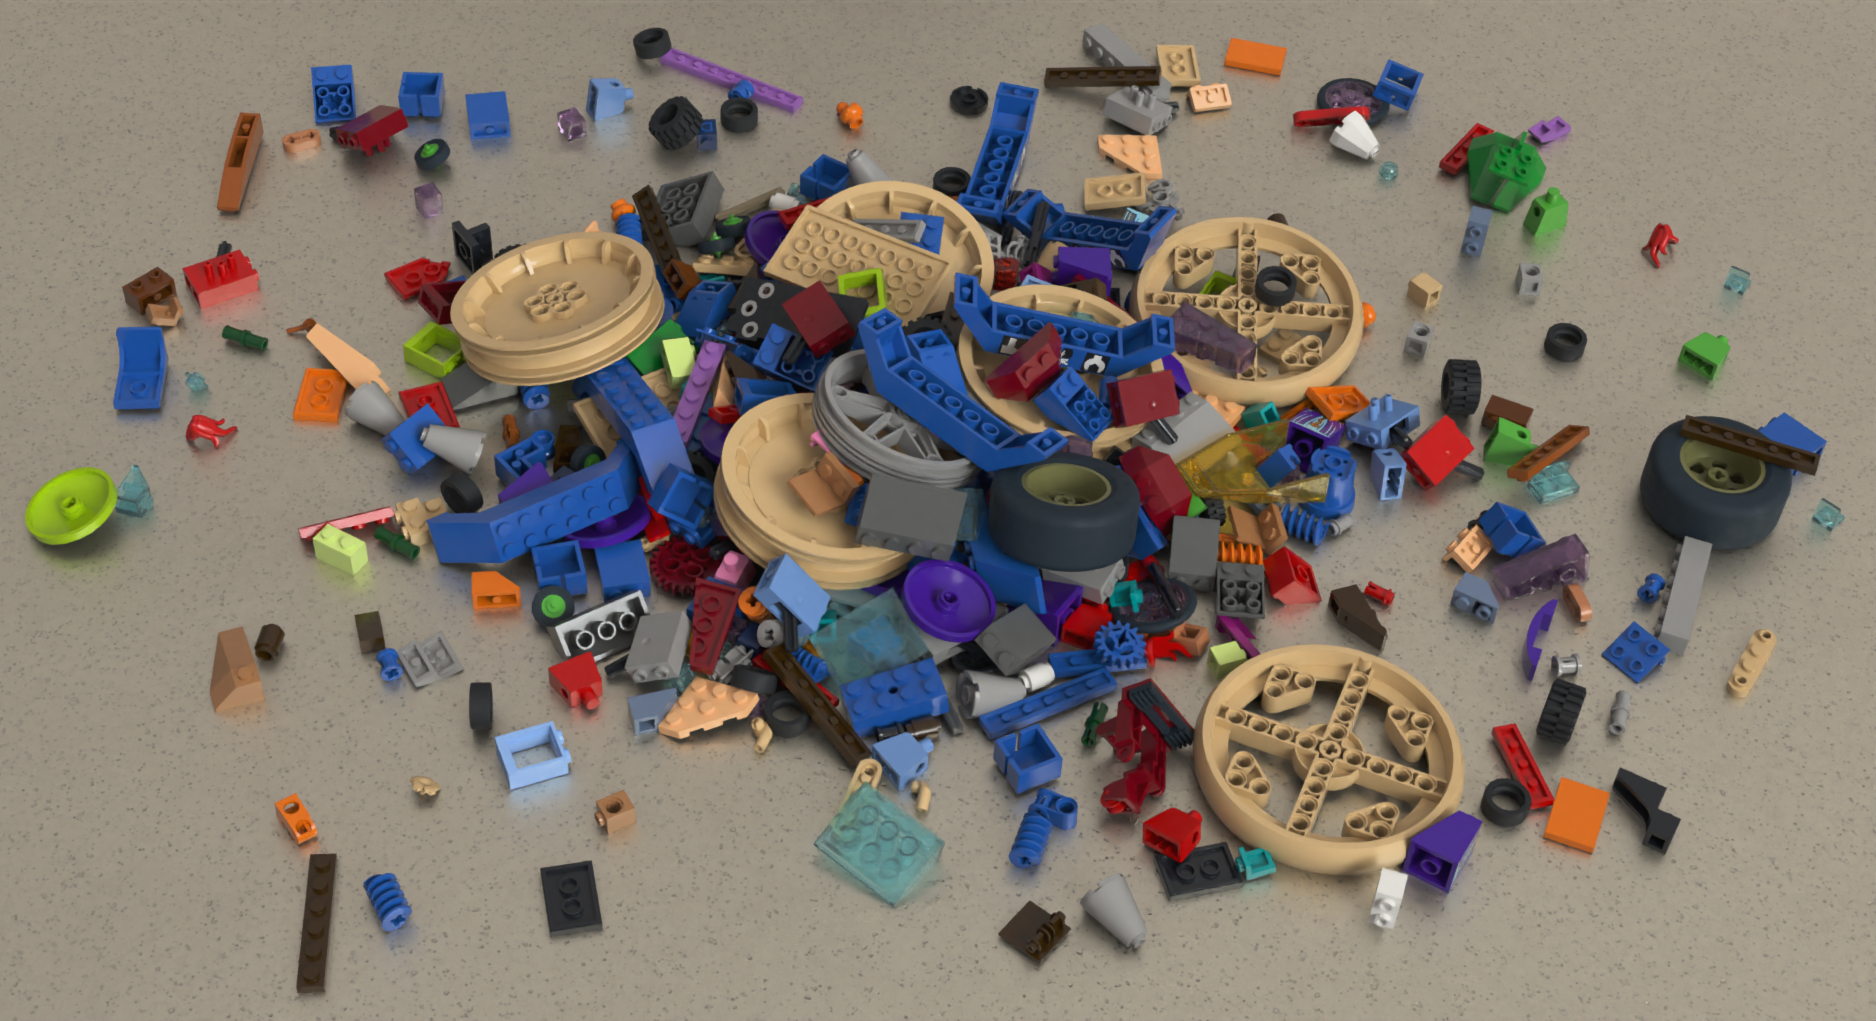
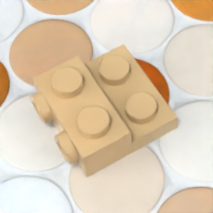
[393,497,448,546]

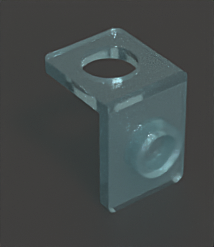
[1723,266,1752,295]
[1812,498,1845,532]

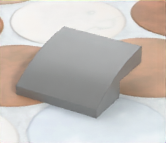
[396,631,464,687]

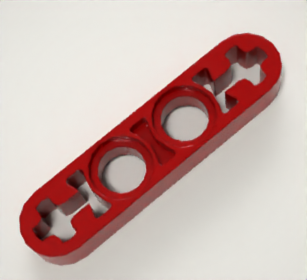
[1293,106,1370,127]

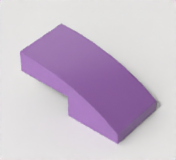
[1528,116,1571,143]

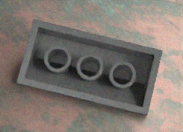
[547,590,650,662]

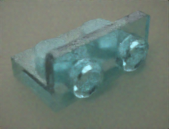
[1526,460,1580,504]

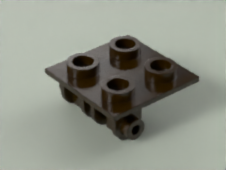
[998,900,1071,963]

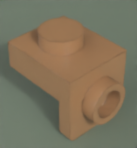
[145,297,183,327]

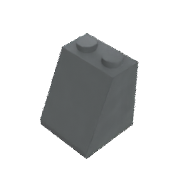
[1167,515,1220,592]
[975,604,1057,676]

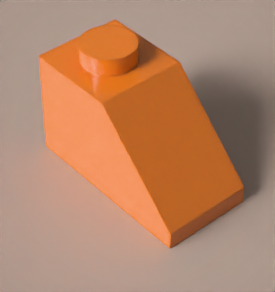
[472,571,522,609]

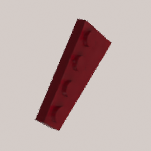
[689,577,742,675]

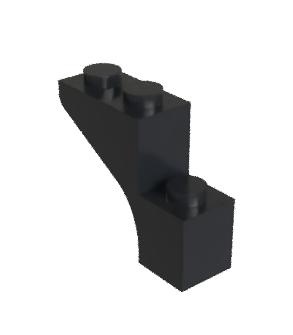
[1612,767,1681,854]

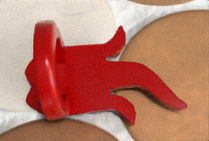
[1642,223,1679,268]
[186,415,237,448]
[1142,630,1193,668]

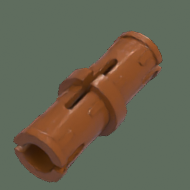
[502,414,520,449]

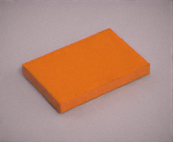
[1224,38,1287,76]
[293,368,349,422]
[1305,385,1370,421]
[1543,777,1610,853]

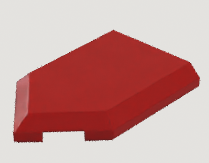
[384,258,451,300]

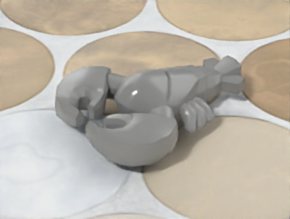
[1133,179,1185,221]

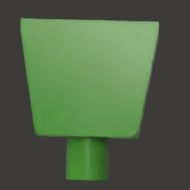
[1523,187,1569,236]
[1678,332,1731,380]
[1483,417,1539,465]

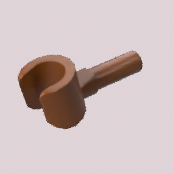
[286,318,317,334]

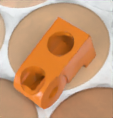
[275,793,318,845]

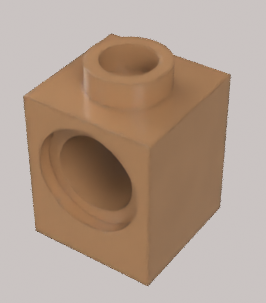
[594,790,636,835]

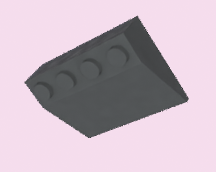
[642,171,725,246]
[854,474,967,561]

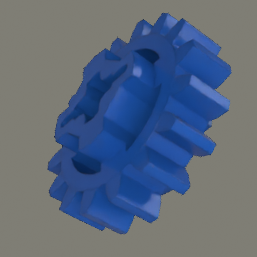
[1093,621,1146,670]

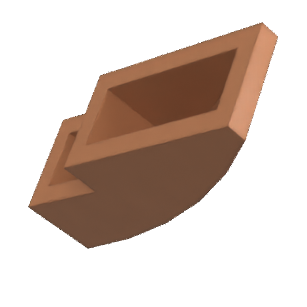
[1134,608,1210,657]

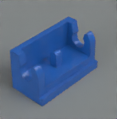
[1251,444,1301,492]

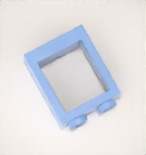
[494,721,571,790]

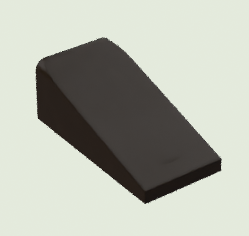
[354,611,386,653]

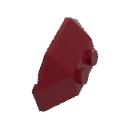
[984,322,1062,402]
[1119,446,1193,536]

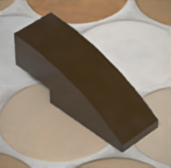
[553,425,583,474]

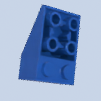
[311,65,356,123]
[676,280,737,339]
[753,323,834,392]
[906,329,967,395]
[1033,366,1113,442]

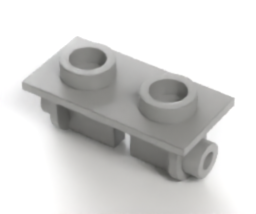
[707,645,754,685]

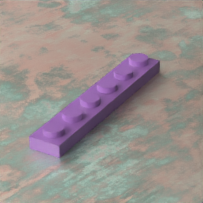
[674,340,726,448]

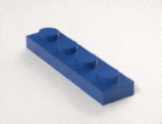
[1048,646,1147,678]

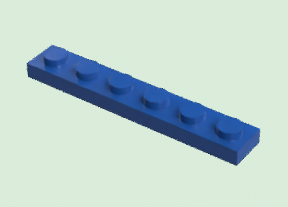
[978,667,1118,740]

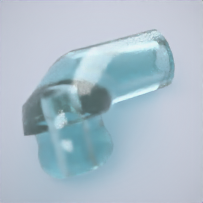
[787,183,806,205]

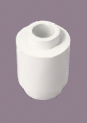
[769,192,801,210]
[1017,663,1055,693]

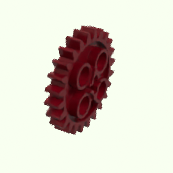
[650,535,725,597]

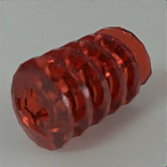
[992,257,1020,291]

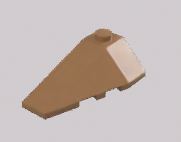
[210,626,265,713]

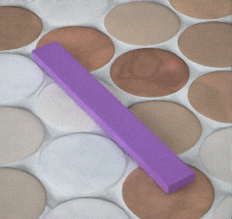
[660,48,803,113]

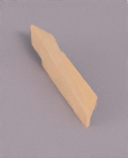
[306,323,390,393]
[712,352,735,407]

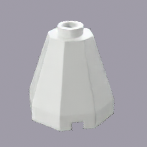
[1329,111,1380,160]

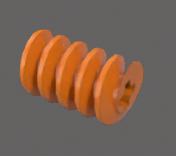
[1217,541,1263,565]
[738,586,778,624]

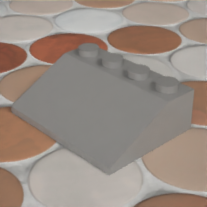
[1132,391,1242,484]

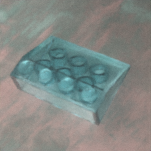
[808,586,929,690]
[814,781,945,907]

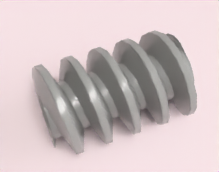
[757,619,809,649]

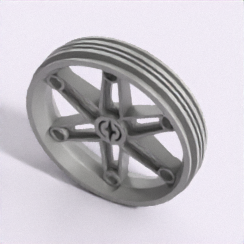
[812,349,984,491]

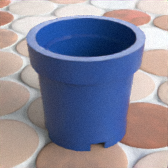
[1296,446,1357,521]

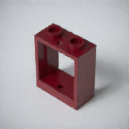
[418,281,466,325]

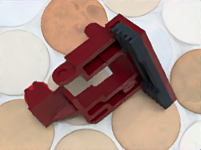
[1096,678,1194,815]

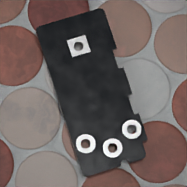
[726,277,869,359]

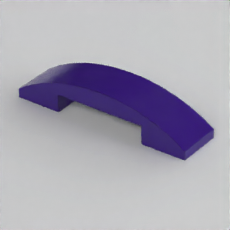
[1522,599,1558,681]

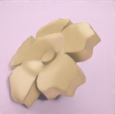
[409,776,441,796]

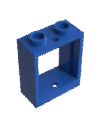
[1372,59,1424,111]
[733,377,796,416]

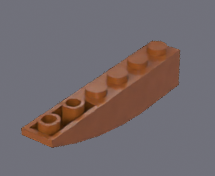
[217,112,264,211]

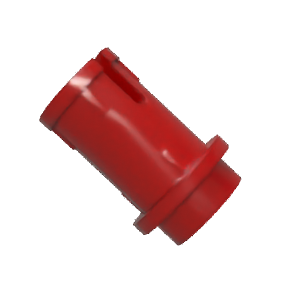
[1364,581,1395,606]

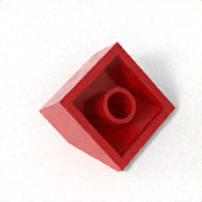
[1263,546,1322,605]

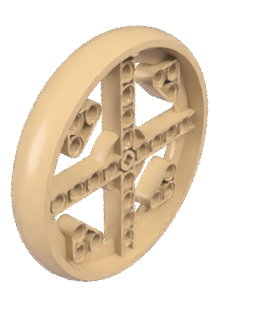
[1129,217,1364,410]
[1192,644,1465,875]

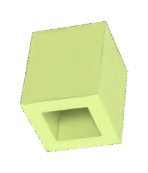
[1207,641,1247,680]

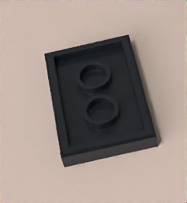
[1153,842,1243,902]
[540,860,603,937]

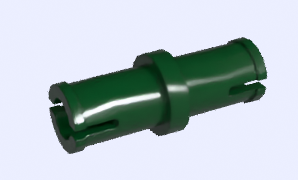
[222,325,268,351]
[374,525,420,560]
[1081,702,1109,747]

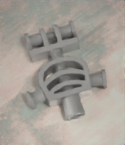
[985,233,1037,287]

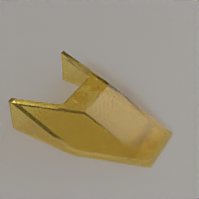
[1176,418,1330,504]

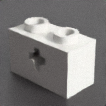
[1368,868,1408,929]

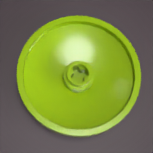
[25,467,118,545]

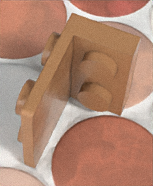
[787,451,860,517]
[1227,503,1288,555]

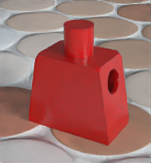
[1060,602,1113,650]
[548,651,603,709]
[1142,808,1202,863]

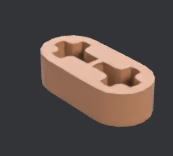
[282,129,321,153]
[1563,583,1592,623]

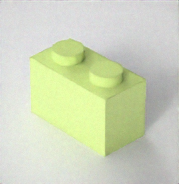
[660,337,696,390]
[313,524,368,576]

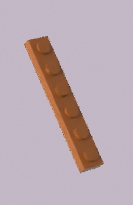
[1507,425,1590,482]

